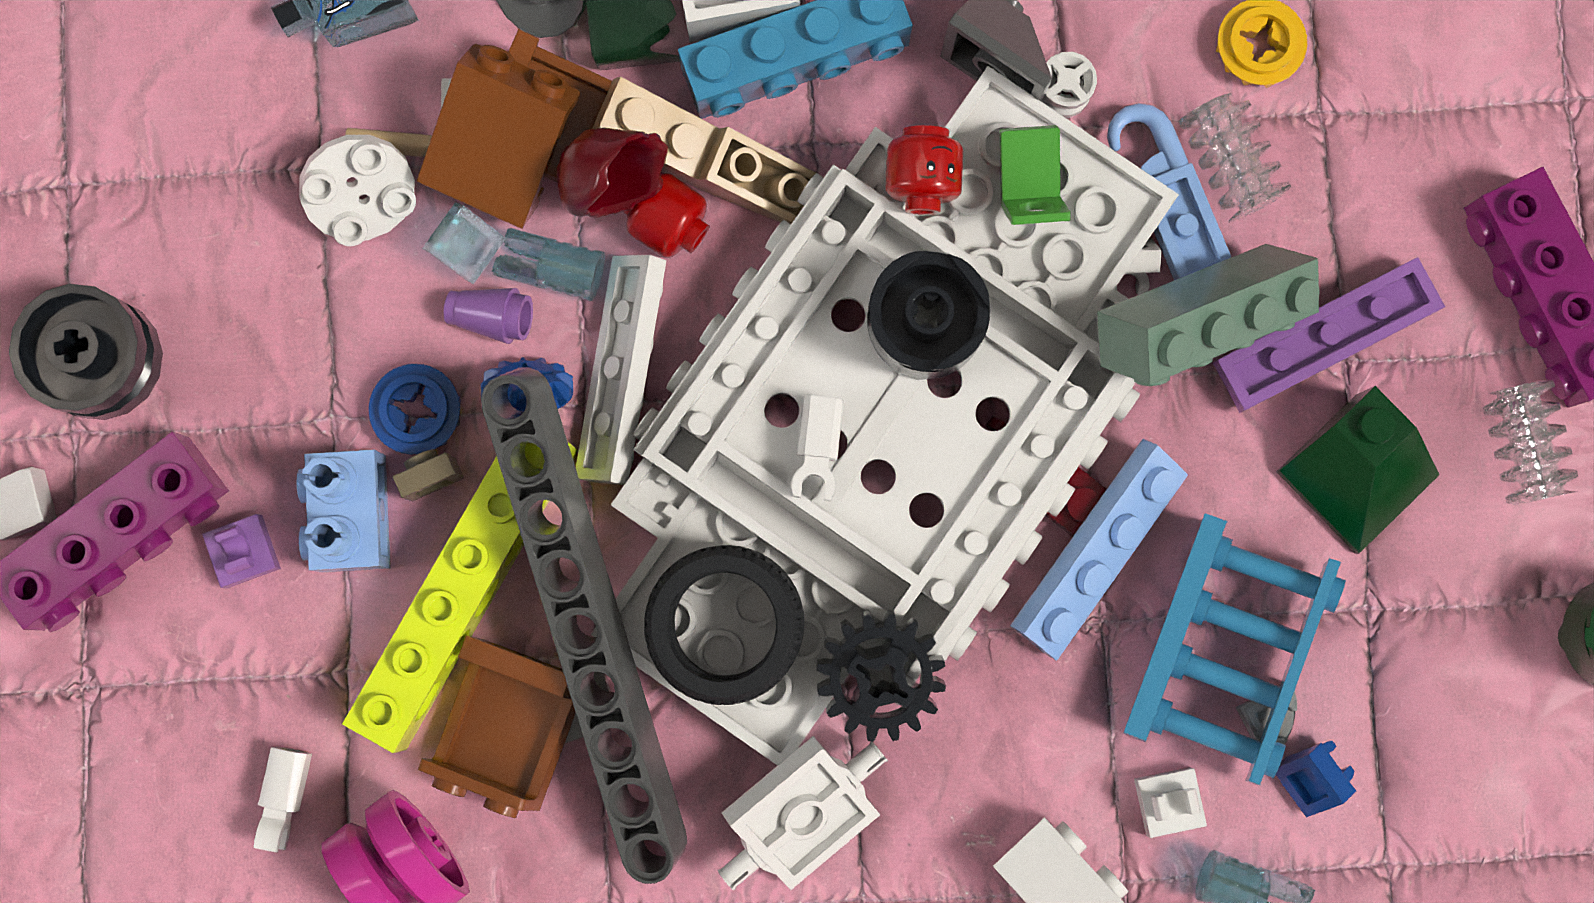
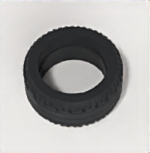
[644,545,804,705]

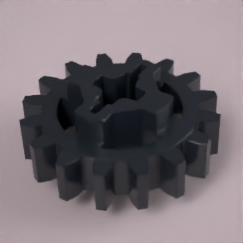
[816,609,946,742]

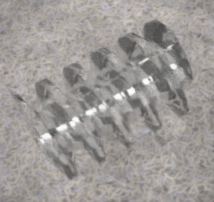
[1178,93,1291,223]
[1483,379,1578,505]

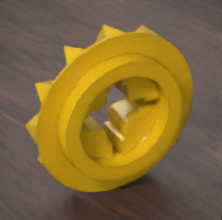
[1216,0,1307,88]

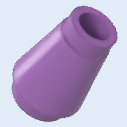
[444,288,533,344]

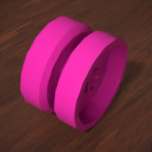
[321,790,470,903]

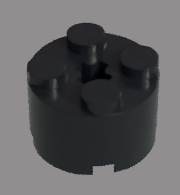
[867,251,990,380]

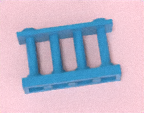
[1124,513,1346,785]

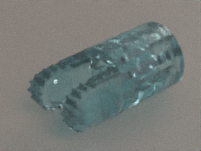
[491,228,605,301]
[1195,850,1315,903]

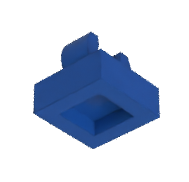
[1276,741,1356,818]

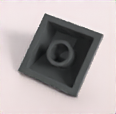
[940,0,1052,102]

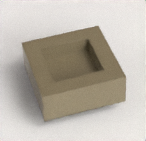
[392,449,464,502]

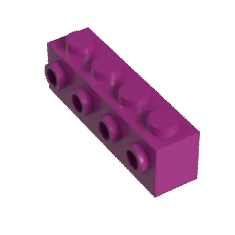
[1464,167,1594,408]
[0,431,229,632]

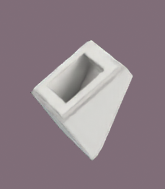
[0,467,57,540]

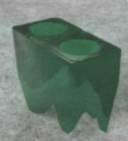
[586,0,680,71]

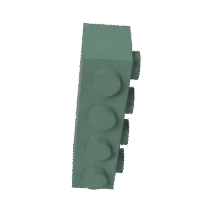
[1097,244,1320,386]

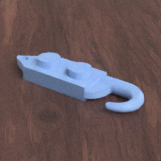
[1107,103,1231,280]

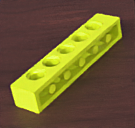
[342,442,578,753]

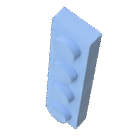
[1010,439,1188,661]

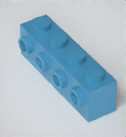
[678,0,913,119]

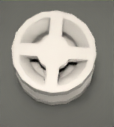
[1042,52,1097,118]

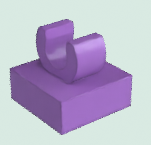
[202,514,281,588]

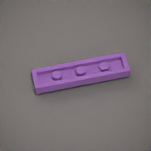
[1213,257,1445,413]

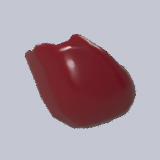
[557,128,669,218]

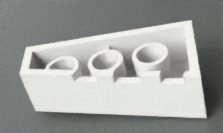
[993,817,1129,903]

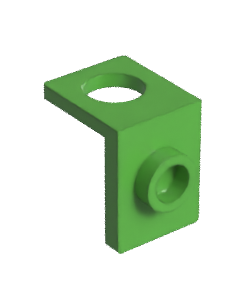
[999,125,1071,225]

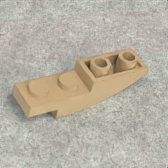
[592,77,824,224]

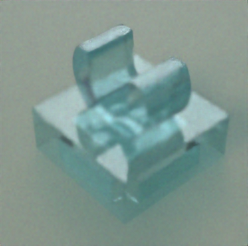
[422,202,506,285]

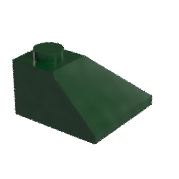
[1276,386,1440,554]

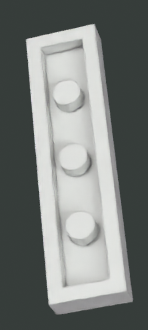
[576,255,667,485]

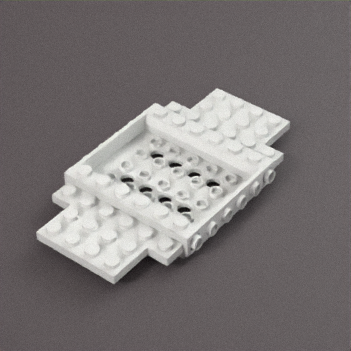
[591,66,1179,766]

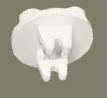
[299,135,416,246]

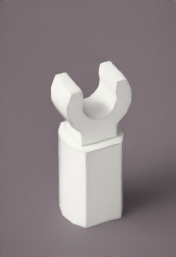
[791,395,844,501]
[253,747,312,852]

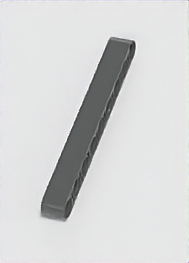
[481,367,687,884]

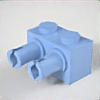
[296,450,391,573]

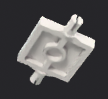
[718,736,888,890]

